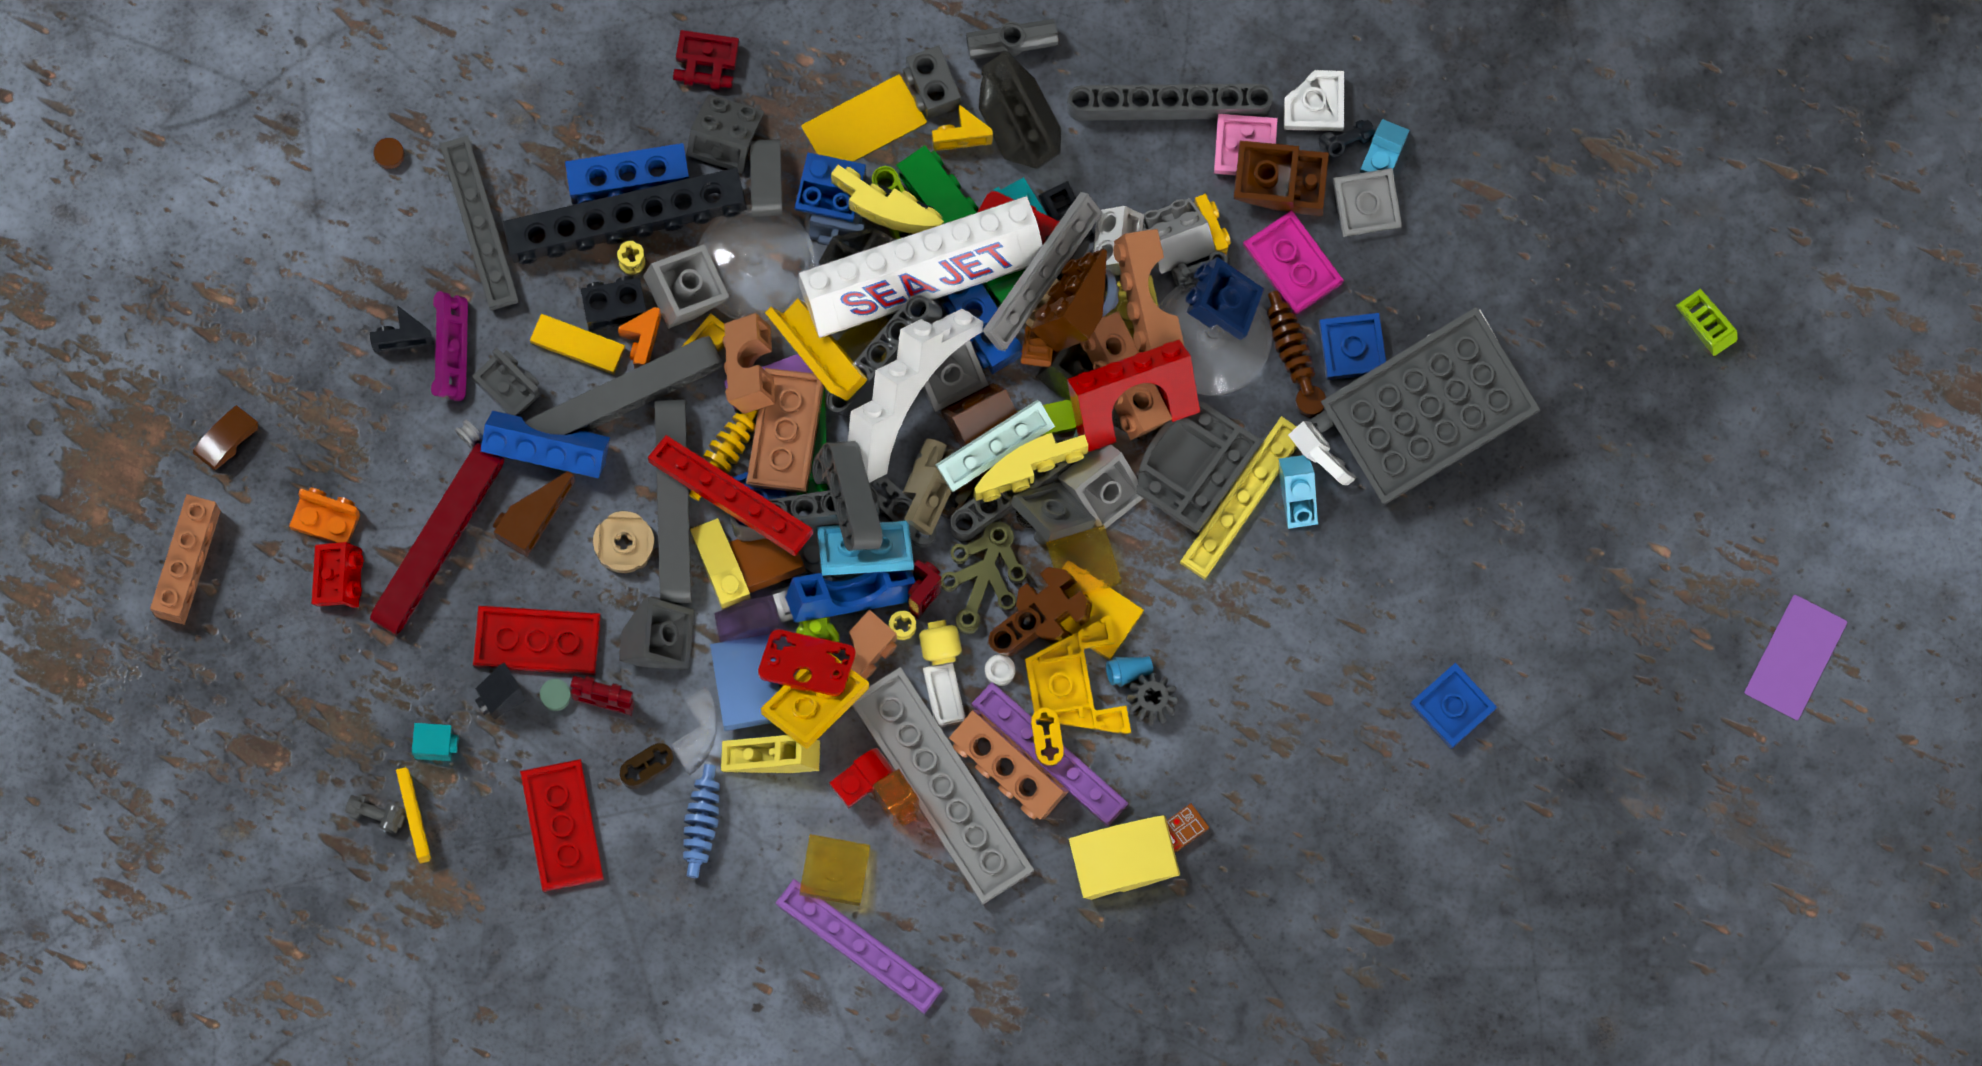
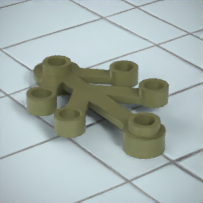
[941,522,1026,635]

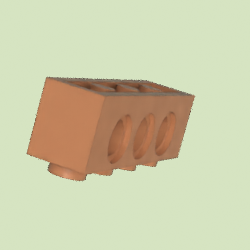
[1080,311,1172,440]
[150,494,221,625]
[949,709,1069,820]

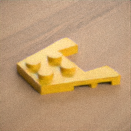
[1025,616,1131,734]

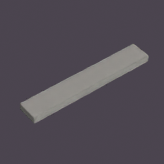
[983,192,1103,351]

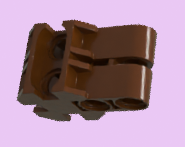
[989,567,1092,656]

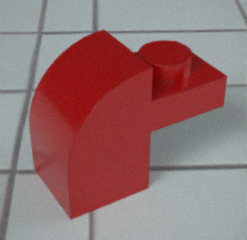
[829,748,897,809]

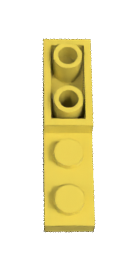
[831,165,944,234]
[974,433,1088,502]

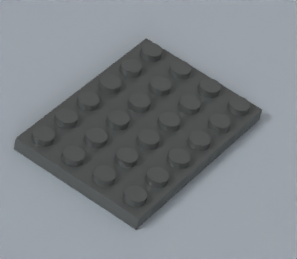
[1321,307,1541,505]

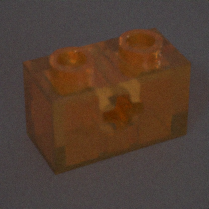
[873,769,919,827]

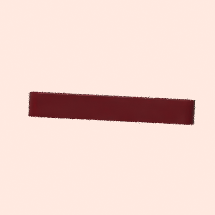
[370,443,505,635]

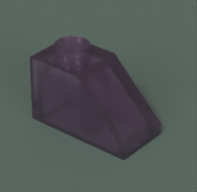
[714,595,779,642]

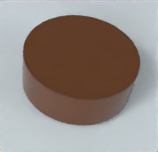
[374,138,404,169]
[1295,386,1326,417]

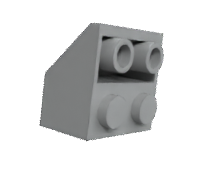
[1143,198,1216,274]

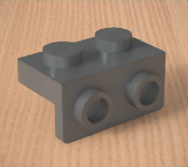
[471,347,540,416]

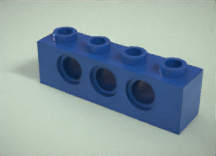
[565,143,689,205]
[943,283,1023,375]

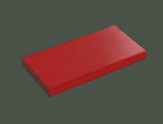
[473,605,601,675]
[520,759,604,892]

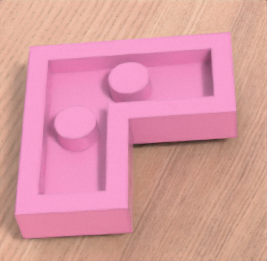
[1214,114,1278,175]

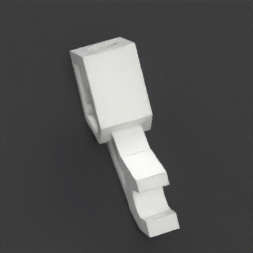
[1288,421,1357,485]

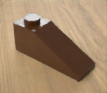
[493,471,575,557]

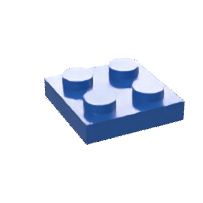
[1319,313,1386,380]
[1410,662,1497,749]

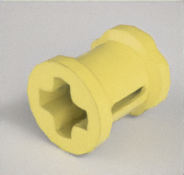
[617,241,646,275]

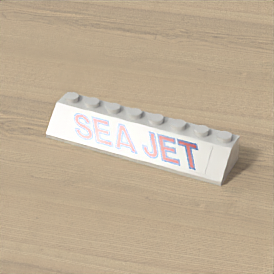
[798,196,1043,338]

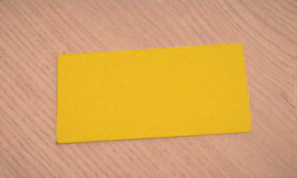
[801,74,927,162]

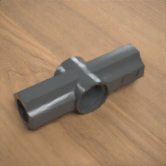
[966,19,1058,60]

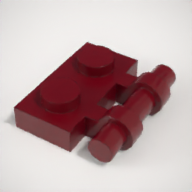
[673,30,739,90]
[570,676,635,716]

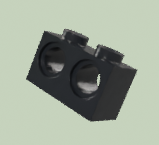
[581,276,646,331]

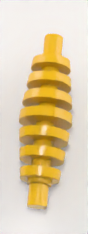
[688,409,758,501]

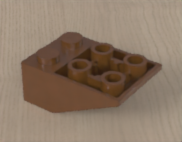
[1031,248,1107,352]

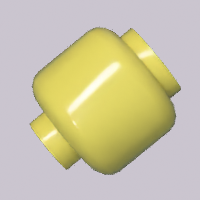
[919,620,962,665]

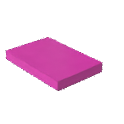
[1243,210,1344,315]

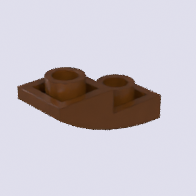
[193,405,258,470]

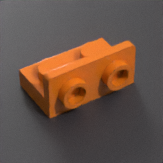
[289,487,360,543]

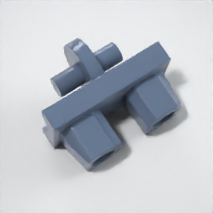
[808,214,864,256]

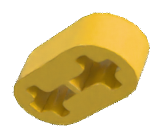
[1031,708,1064,767]

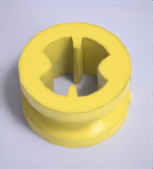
[889,611,916,640]

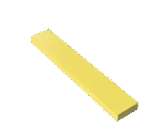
[1180,416,1297,580]

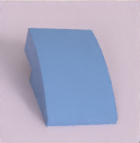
[710,634,780,731]

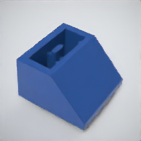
[794,152,866,222]

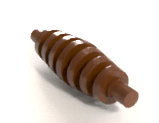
[1267,290,1315,396]

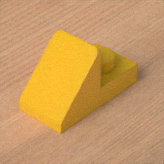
[932,105,993,151]

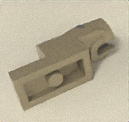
[902,439,954,535]

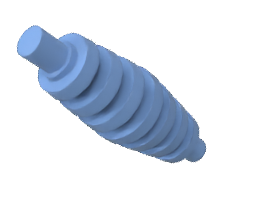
[683,764,720,878]

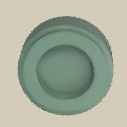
[540,679,571,711]

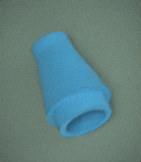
[1106,656,1153,687]

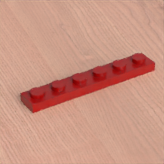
[648,435,813,556]

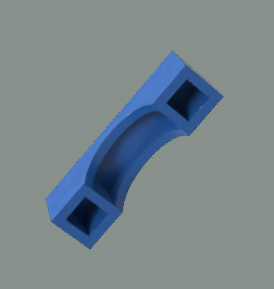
[480,410,610,478]
[785,570,915,623]

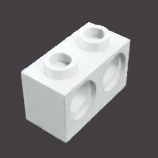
[1093,206,1144,276]

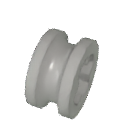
[455,419,483,449]

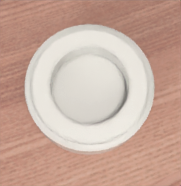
[985,654,1015,687]

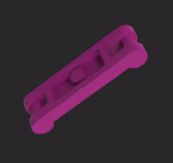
[431,291,468,401]

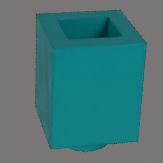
[412,723,459,761]

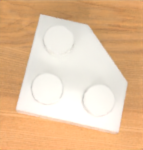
[1284,70,1344,131]

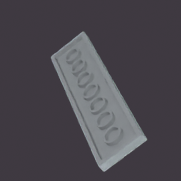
[852,667,1034,905]

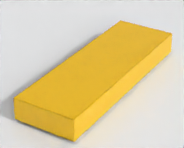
[530,313,625,375]
[396,767,432,864]

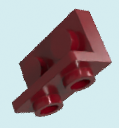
[908,559,942,620]

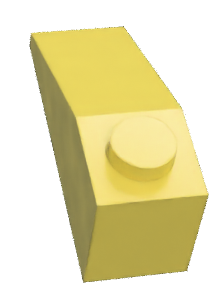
[690,518,751,613]
[721,735,820,773]

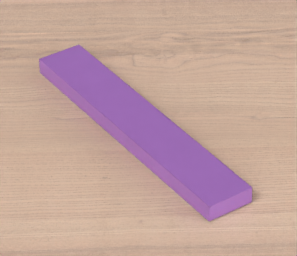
[971,682,1129,827]
[775,879,943,1014]

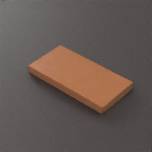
[746,368,824,494]

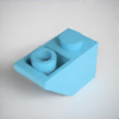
[1278,455,1318,529]

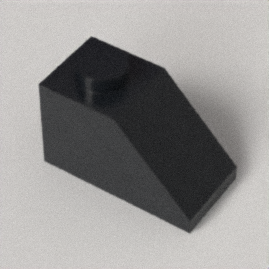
[475,663,525,720]

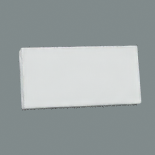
[923,662,965,728]

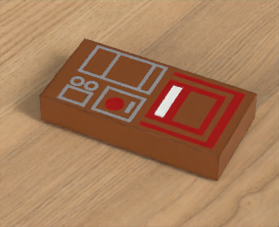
[1167,803,1209,853]

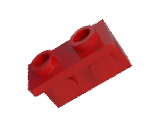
[311,542,364,608]

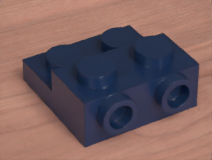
[1185,257,1264,340]

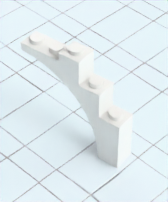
[848,309,984,483]

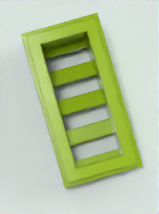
[1676,288,1737,356]

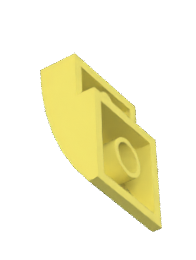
[1069,815,1180,900]

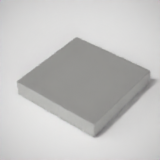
[1333,168,1402,237]

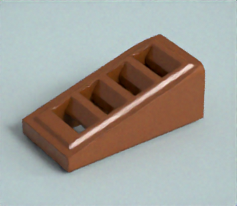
[1021,324,1053,367]

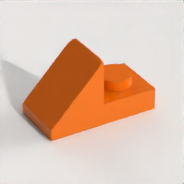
[618,307,662,369]

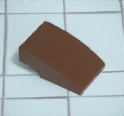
[1234,141,1329,217]

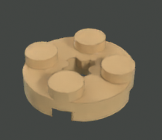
[593,511,655,573]

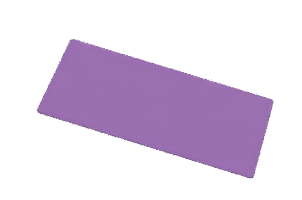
[1744,595,1847,720]

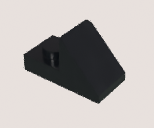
[370,306,434,352]

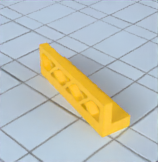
[765,298,868,401]

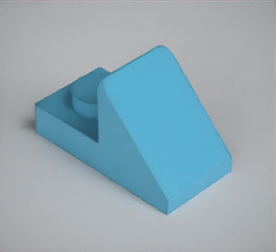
[1360,119,1410,173]

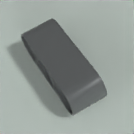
[750,139,782,217]

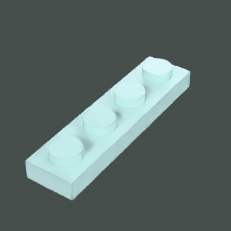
[935,400,1055,492]

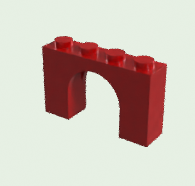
[1067,339,1200,452]

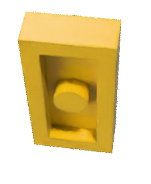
[1194,194,1231,255]

